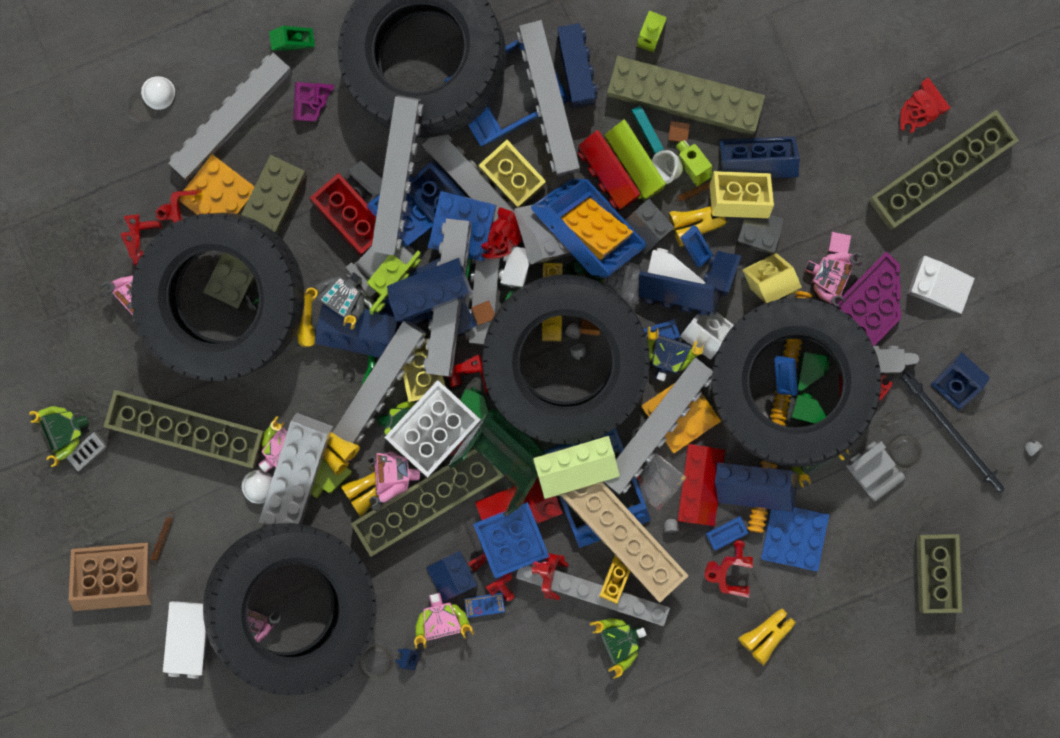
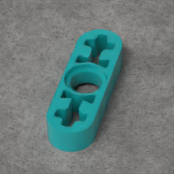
[631,105,664,155]

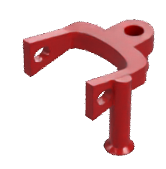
[155,189,202,223]
[120,214,162,265]
[446,354,489,394]
[704,540,753,598]
[468,553,514,601]
[531,553,569,600]

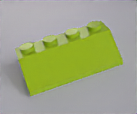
[604,119,666,202]

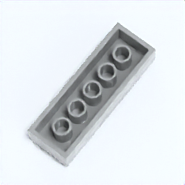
[259,413,333,526]

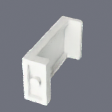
[163,601,207,678]

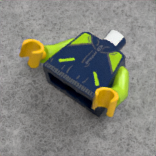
[646,327,705,381]

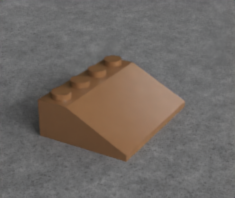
[69,542,151,611]

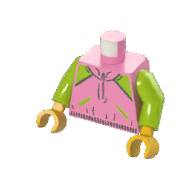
[258,416,287,473]
[414,593,474,649]

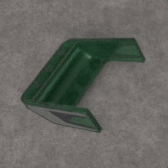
[448,409,546,517]

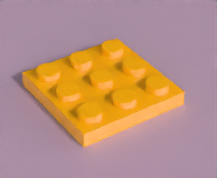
[180,154,254,215]
[561,198,633,260]
[641,383,721,454]

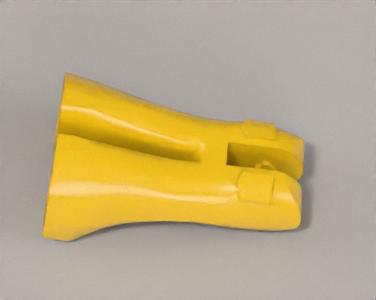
[669,206,727,247]
[297,294,316,347]
[323,432,360,476]
[341,472,379,517]
[738,608,796,666]

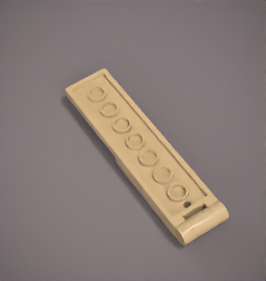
[560,482,688,603]

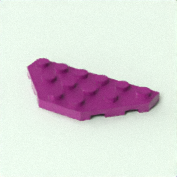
[817,251,901,347]

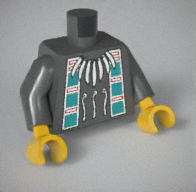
[304,272,364,330]

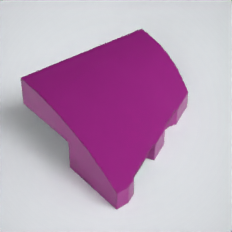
[293,82,334,121]

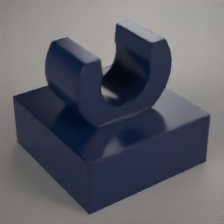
[395,648,420,670]

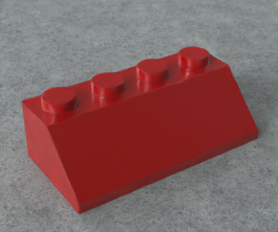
[577,130,640,212]
[310,173,376,258]
[676,444,725,526]
[475,477,562,524]

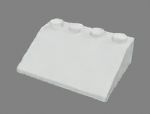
[384,380,481,477]

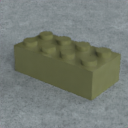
[916,534,962,613]

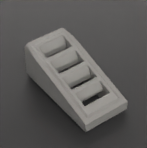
[66,432,108,472]

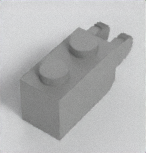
[873,346,920,374]

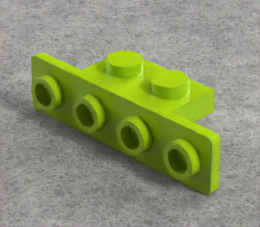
[367,251,421,315]

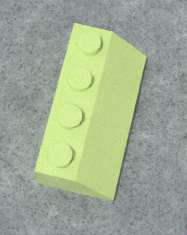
[533,436,620,499]

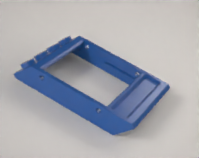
[444,40,570,147]
[531,178,646,278]
[542,428,651,548]

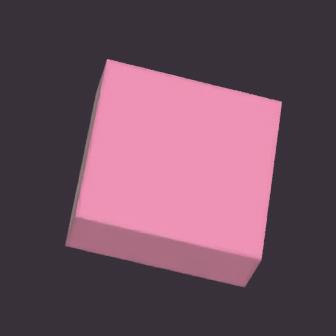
[828,232,851,253]

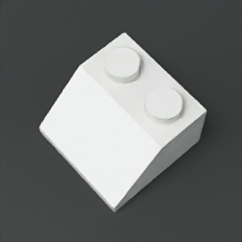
[498,247,530,290]
[680,312,734,360]

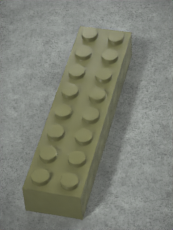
[607,56,765,136]
[868,109,1019,231]
[203,155,307,311]
[104,390,265,469]
[351,443,504,557]

